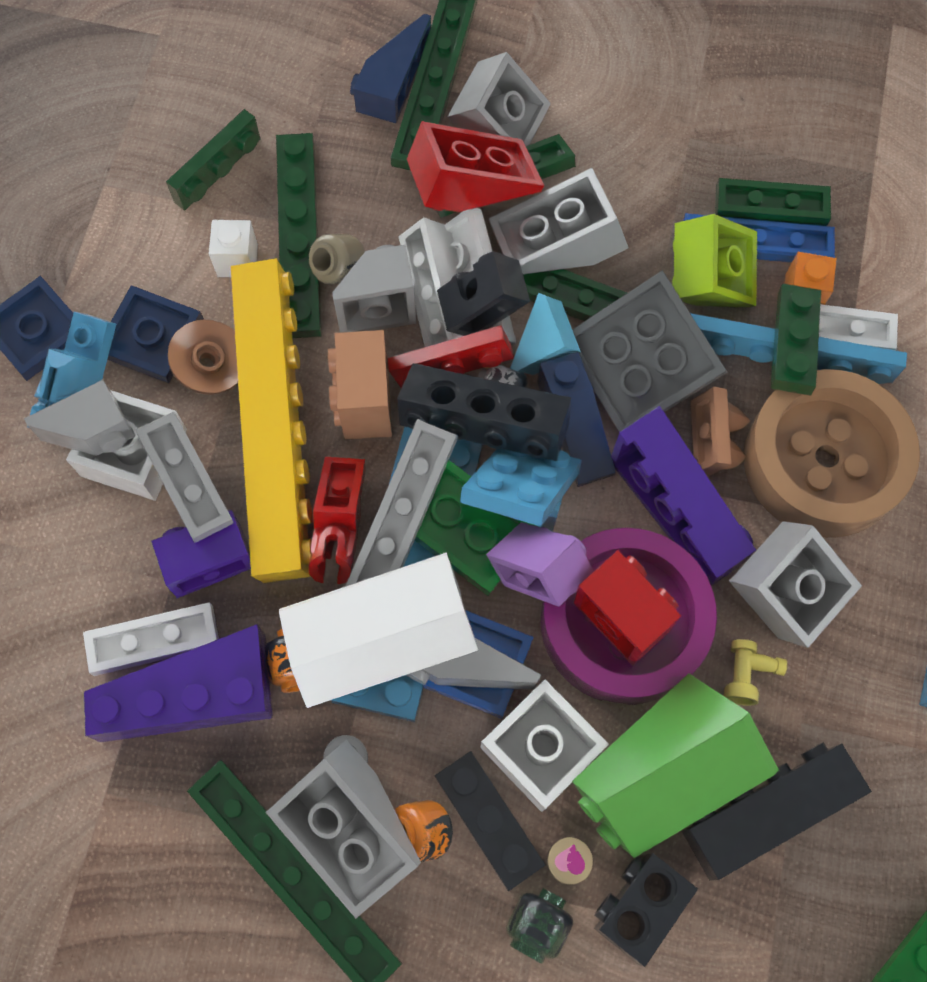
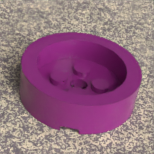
[540,528,717,705]

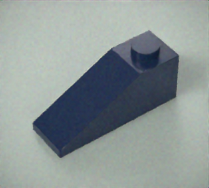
[350,14,431,123]
[537,352,616,487]

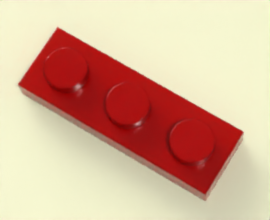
[387,325,514,389]

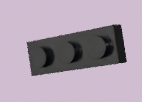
[434,751,546,892]

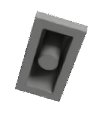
[24,380,135,456]

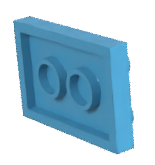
[460,449,582,527]

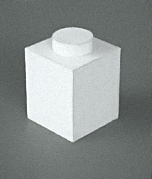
[209,220,258,277]

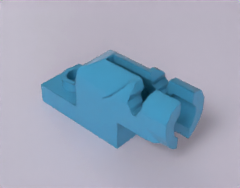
[27,312,116,428]

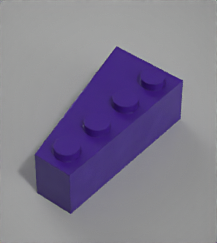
[611,406,756,586]
[84,624,273,742]

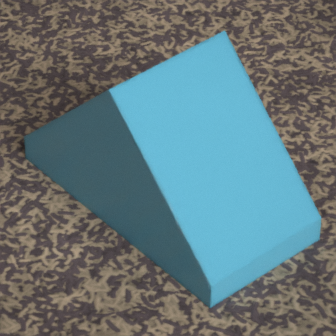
[510,293,581,375]

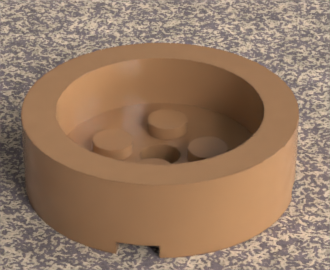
[744,369,920,538]

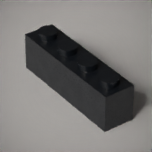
[682,742,872,881]

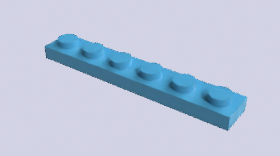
[690,313,907,384]

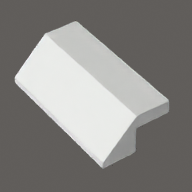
[398,208,517,347]
[279,552,478,708]

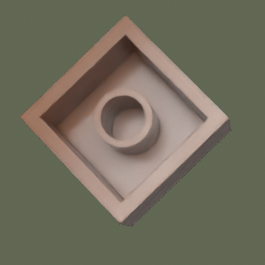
[328,330,392,440]

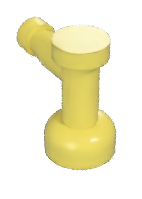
[723,639,787,706]

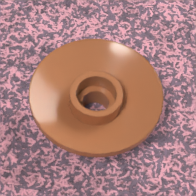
[168,320,238,395]

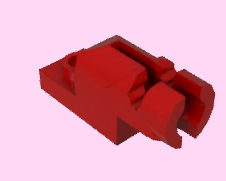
[309,457,366,584]

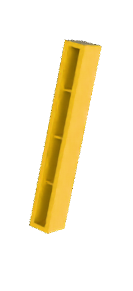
[231,258,313,583]

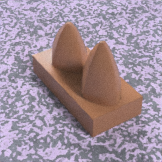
[691,386,750,477]

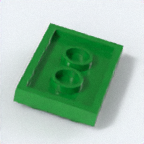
[415,460,538,596]

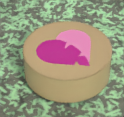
[547,837,593,884]

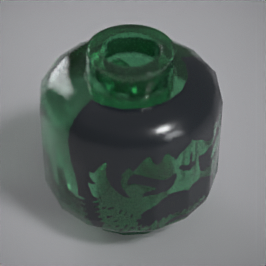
[506,888,574,964]

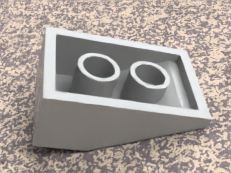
[489,168,629,274]
[266,739,421,918]

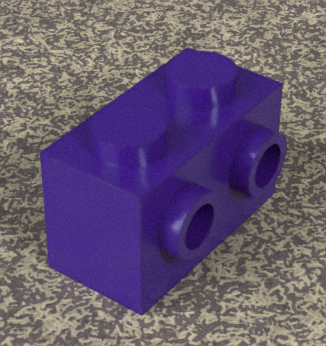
[151,510,251,598]

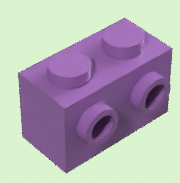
[486,522,594,607]

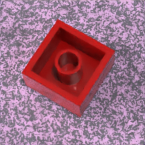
[574,550,682,666]

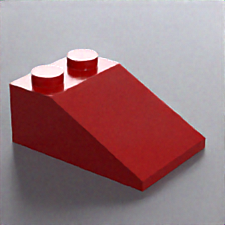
[407,121,544,212]

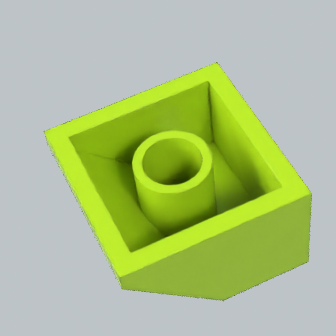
[672,214,757,307]

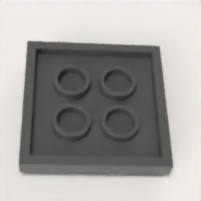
[572,270,728,432]

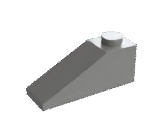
[407,638,541,690]

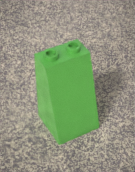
[572,674,779,858]

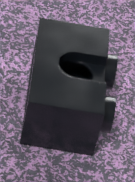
[437,251,530,336]

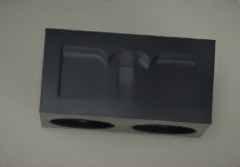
[594,853,698,967]

